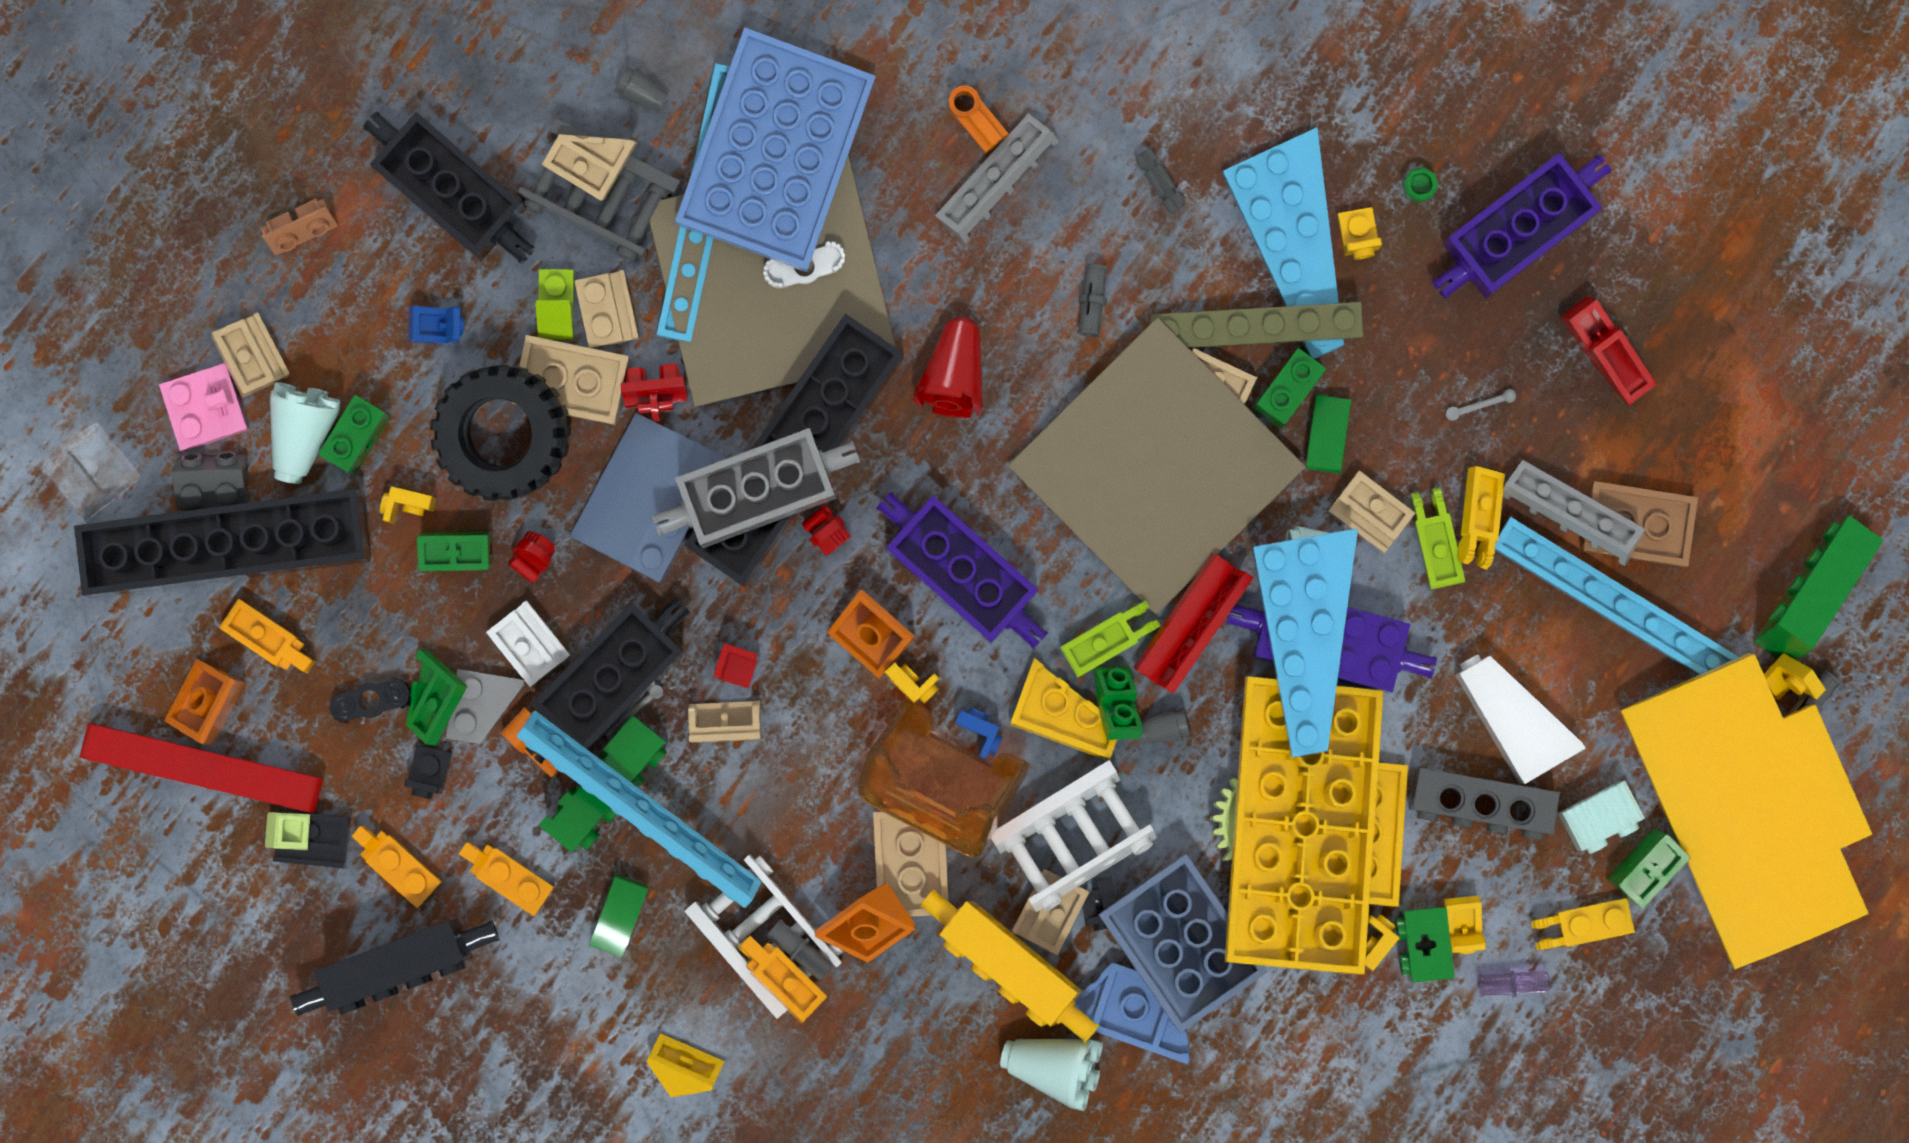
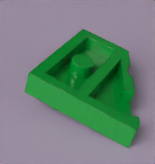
[406,649,468,746]

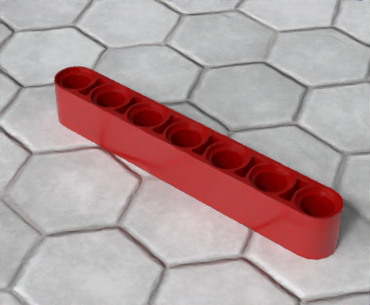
[79,723,324,813]

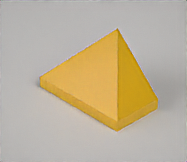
[646,1033,725,1097]

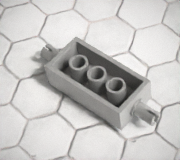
[652,428,860,548]

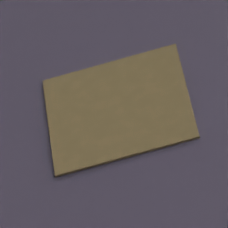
[649,156,896,407]
[1008,317,1306,615]

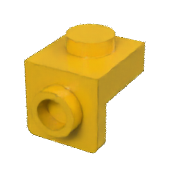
[1444,895,1486,954]

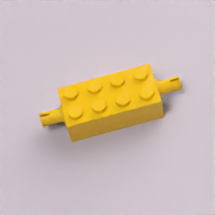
[920,889,1100,1043]

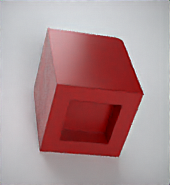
[713,643,760,689]

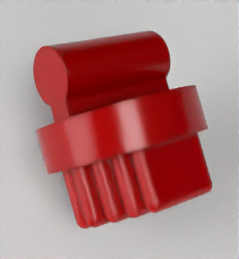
[802,505,851,556]
[508,531,555,583]

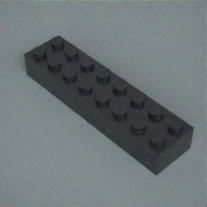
[684,313,904,588]
[74,489,371,598]

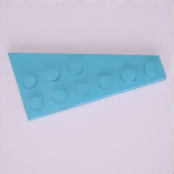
[1222,128,1344,359]
[1252,528,1358,758]

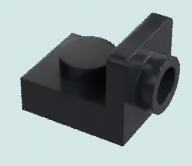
[404,745,453,799]
[1084,876,1116,931]

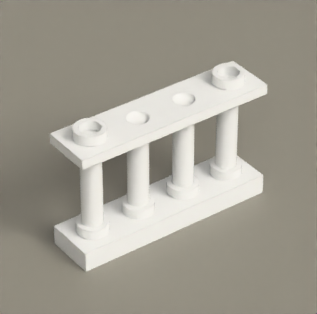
[989,760,1157,912]
[684,855,843,1019]

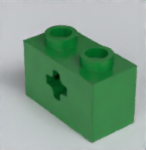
[1253,348,1327,429]
[318,395,391,477]
[1395,906,1455,983]

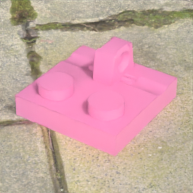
[159,363,249,452]

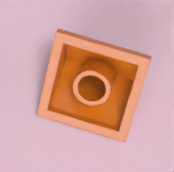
[827,589,915,679]
[164,658,246,745]
[814,882,915,963]

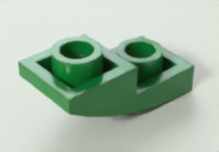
[1306,395,1352,474]
[1094,666,1144,740]
[589,874,648,957]

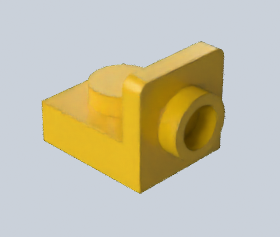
[1337,207,1382,260]
[380,486,437,524]
[1764,653,1826,700]
[885,663,940,704]
[1365,914,1399,971]

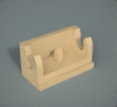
[688,701,762,743]

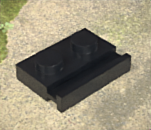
[273,810,351,868]

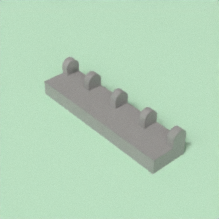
[935,113,1059,244]
[1503,460,1645,566]

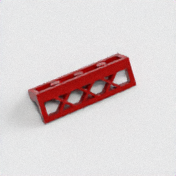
[1133,553,1253,694]

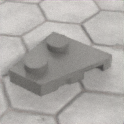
[446,669,526,744]

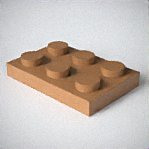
[1582,481,1698,568]

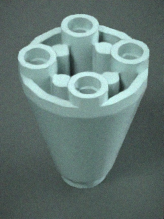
[270,382,341,484]
[1000,1039,1103,1111]

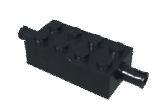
[363,111,536,264]
[525,597,690,764]
[290,919,500,1016]

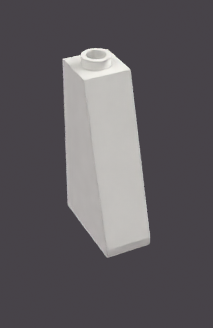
[1455,654,1586,784]

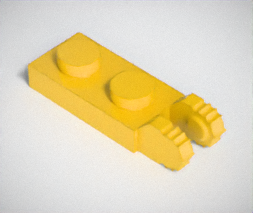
[1457,466,1505,569]
[1531,898,1635,950]

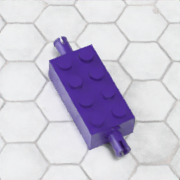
[1432,153,1612,299]
[876,492,1048,649]
[1226,604,1437,694]

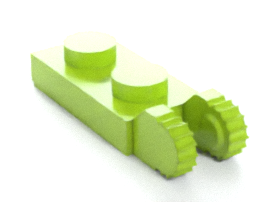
[1410,488,1465,590]
[1060,600,1161,678]

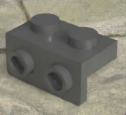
[171,451,249,509]

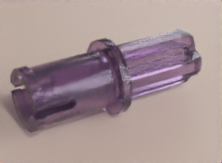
[1478,969,1550,998]

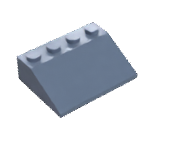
[570,413,726,585]
[1099,854,1268,1033]

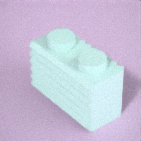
[1558,780,1645,854]

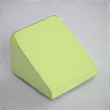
[265,812,310,850]

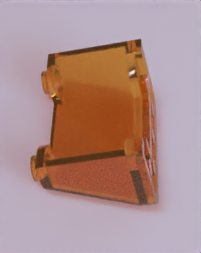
[858,699,1030,857]

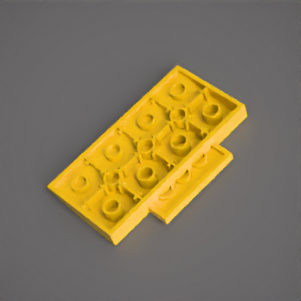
[1620,653,1872,969]
[1225,676,1408,975]

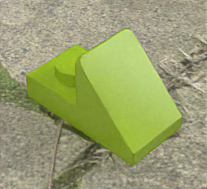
[535,269,575,341]

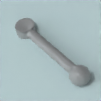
[1445,389,1517,421]
[606,685,664,737]

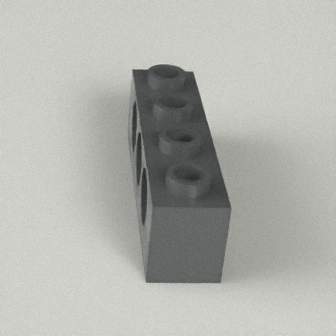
[1409,768,1560,840]

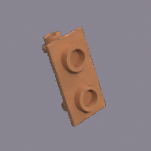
[261,198,338,256]

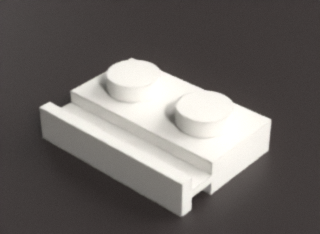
[486,601,571,688]

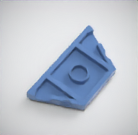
[1075,962,1191,1064]

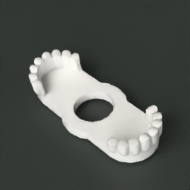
[763,241,845,288]

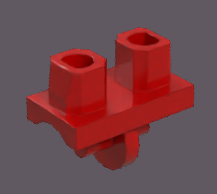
[620,363,688,422]

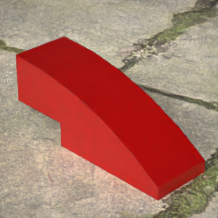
[1559,296,1657,405]

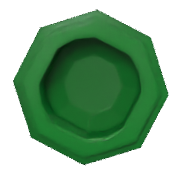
[1402,167,1438,203]

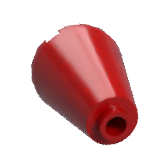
[913,317,983,418]

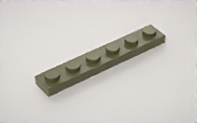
[1150,302,1363,348]

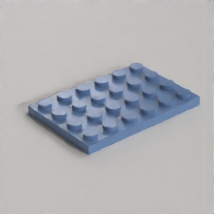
[674,27,876,272]

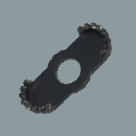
[329,678,411,723]

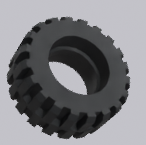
[430,365,571,501]

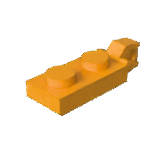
[219,599,316,673]
[352,825,442,909]
[459,842,555,916]
[738,936,827,1023]

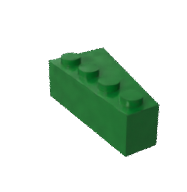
[1753,516,1884,660]
[538,715,668,853]

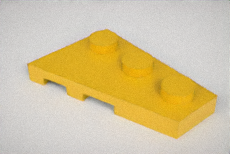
[1010,658,1117,761]

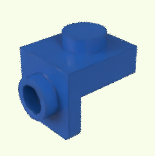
[408,306,464,345]
[955,707,1003,760]

